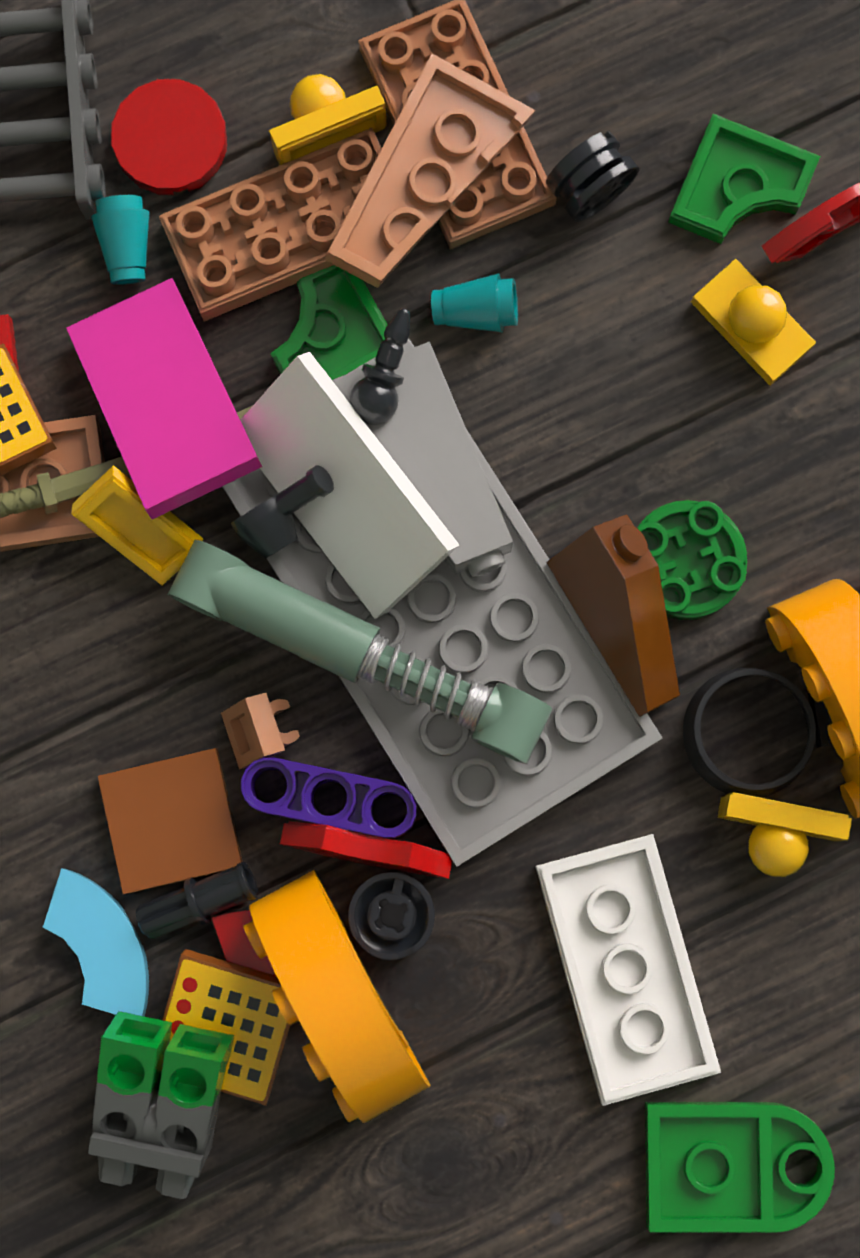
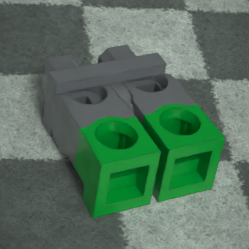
[88,1011,234,1199]

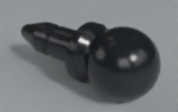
[349,308,410,425]

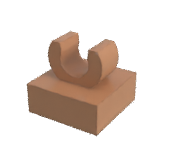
[221,693,300,770]

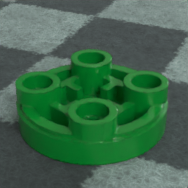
[637,500,747,620]

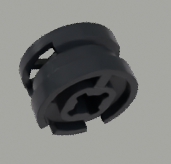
[546,131,640,222]
[348,872,435,960]

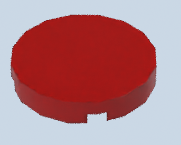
[111,79,227,195]

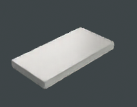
[241,352,459,619]
[535,834,721,1106]

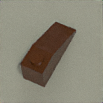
[546,514,680,717]

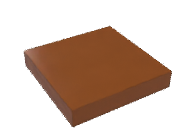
[98,748,243,894]

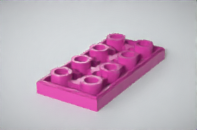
[66,278,262,520]

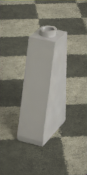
[332,341,513,577]

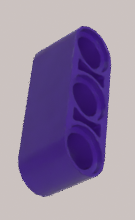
[241,757,417,839]

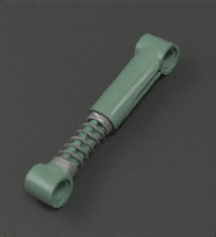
[167,539,553,765]

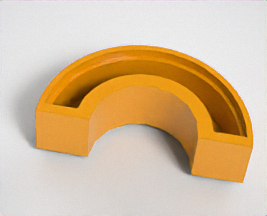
[765,579,860,819]
[243,870,430,1123]

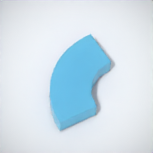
[43,868,149,1017]

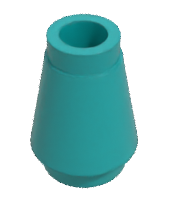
[91,195,150,285]
[431,273,518,332]

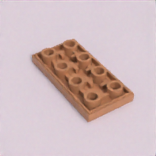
[358,0,557,249]
[159,128,382,322]

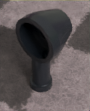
[230,465,334,559]

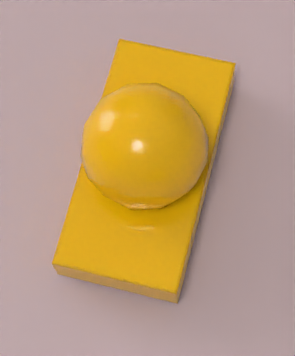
[269,74,387,165]
[691,259,816,386]
[72,465,203,585]
[717,792,852,877]

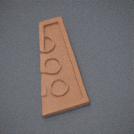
[324,53,535,288]

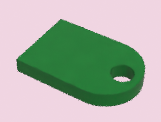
[645,1102,835,1232]

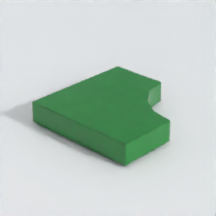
[668,114,821,244]
[271,265,388,380]

